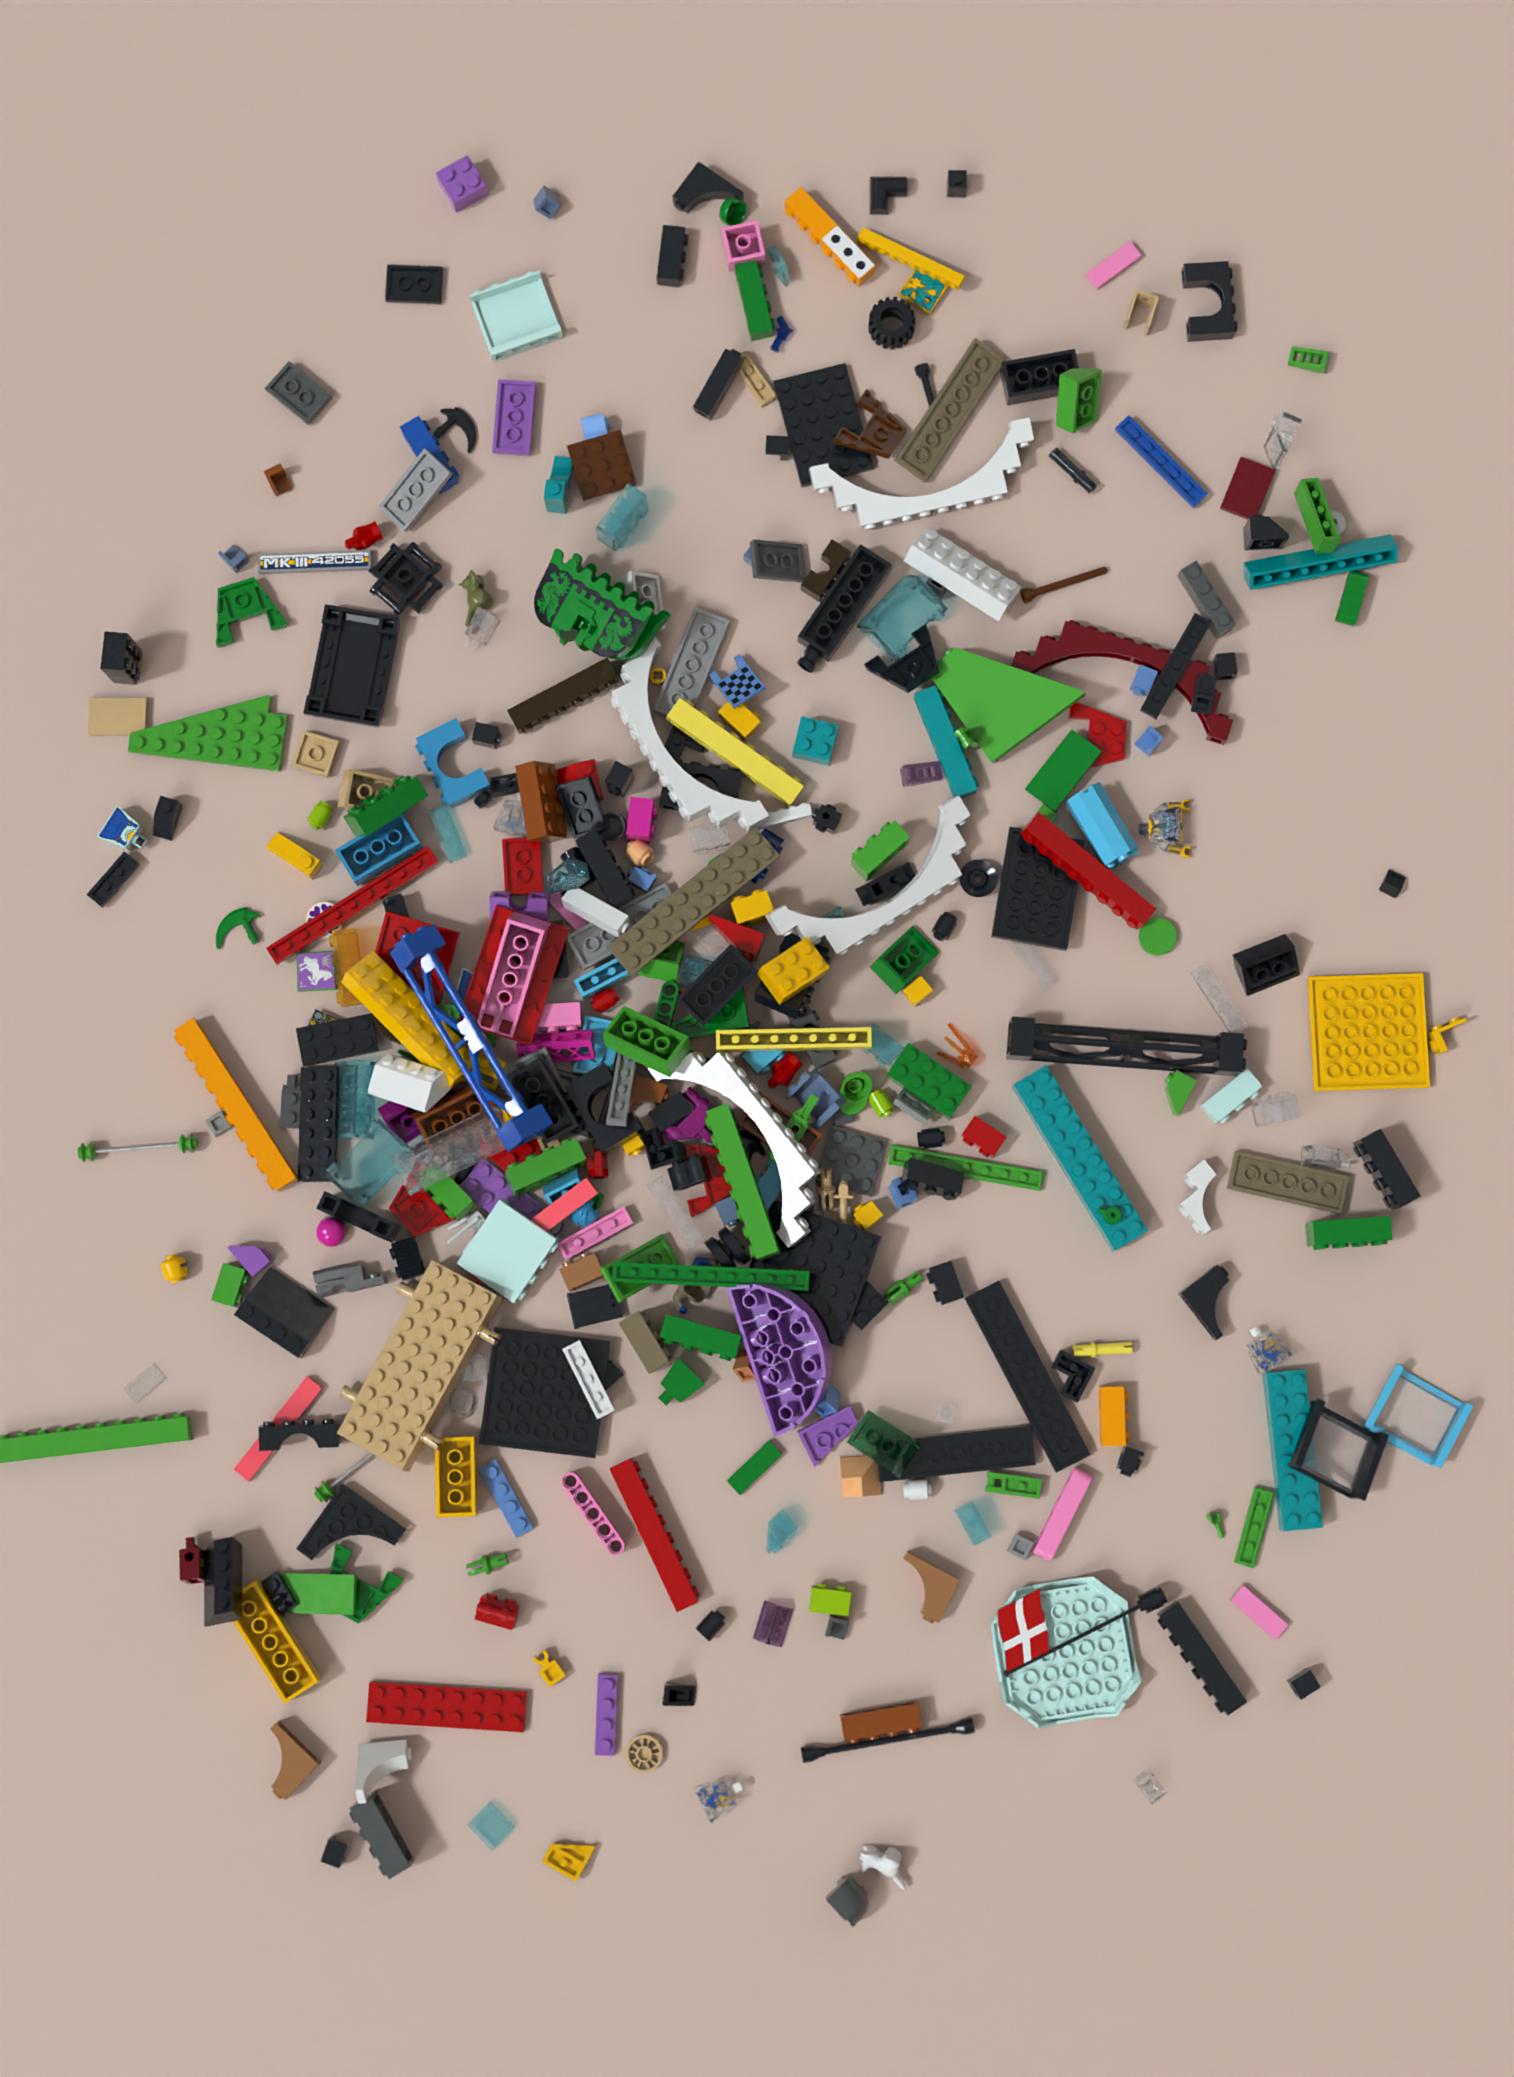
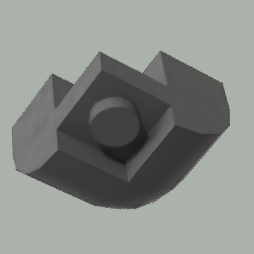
[826,1874,868,1927]

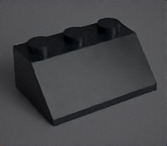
[1232,934,1300,996]

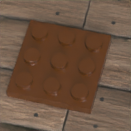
[567,430,637,501]

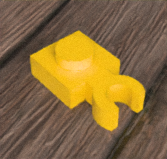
[533,1650,566,1687]

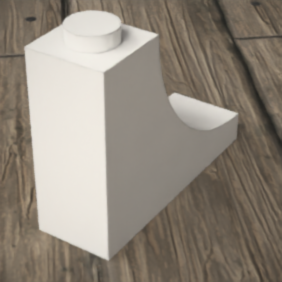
[355,1740,412,1804]

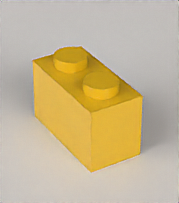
[718,702,761,741]

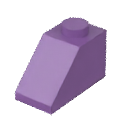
[227,1245,273,1277]

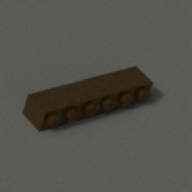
[507,658,619,734]

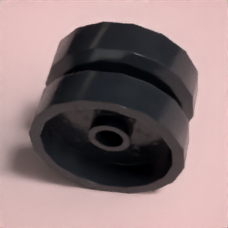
[704,1226,751,1267]

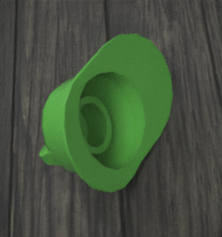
[839,1071,873,1115]

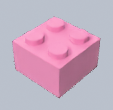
[721,220,765,272]

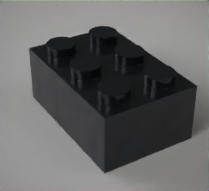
[100,631,142,685]

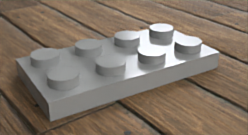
[379,448,453,532]

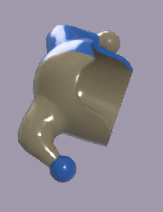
[673,1257,718,1314]

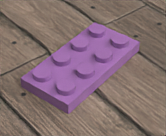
[492,379,536,456]
[459,1158,543,1220]

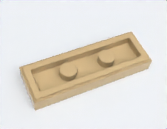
[738,351,777,408]

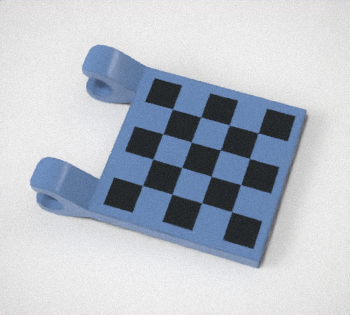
[709,654,766,709]

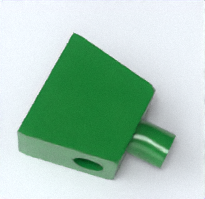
[658,1358,705,1406]

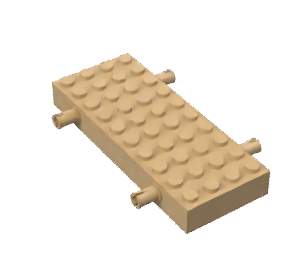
[337,1260,503,1472]

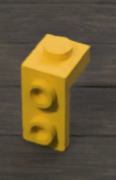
[1427,1016,1468,1055]

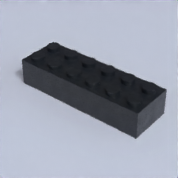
[798,544,892,662]

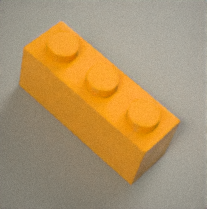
[1098,1386,1129,1446]

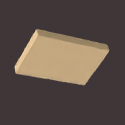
[88,697,148,736]

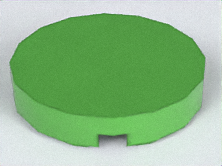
[1138,917,1177,956]

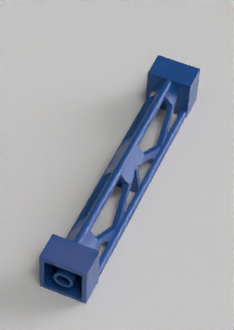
[390,924,553,1152]

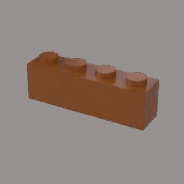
[840,1701,923,1743]

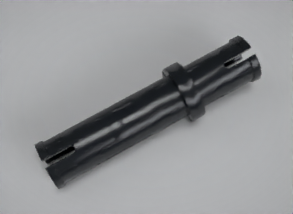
[1049,447,1097,494]

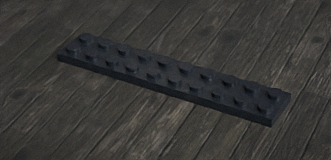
[964,1280,1091,1473]

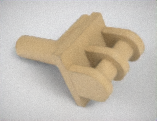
[834,1181,854,1224]

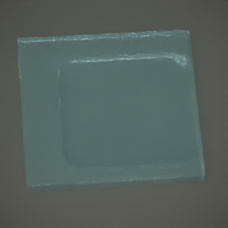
[467,1802,515,1851]

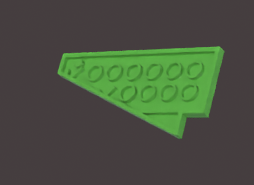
[128,695,288,772]

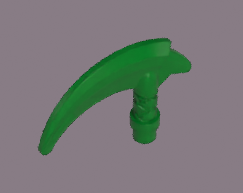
[216,907,260,949]

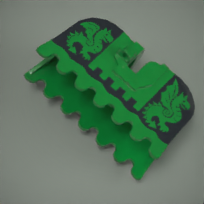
[534,548,671,661]

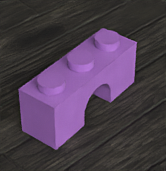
[489,891,549,920]

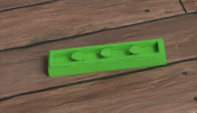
[1234,1486,1274,1568]

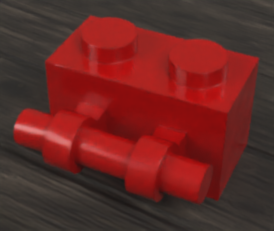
[474,1593,520,1630]

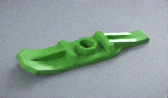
[770,1094,819,1163]

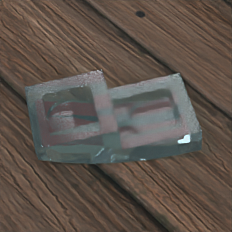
[768,244,789,287]

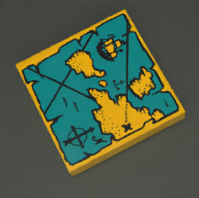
[898,269,949,315]

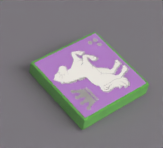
[296,951,337,992]

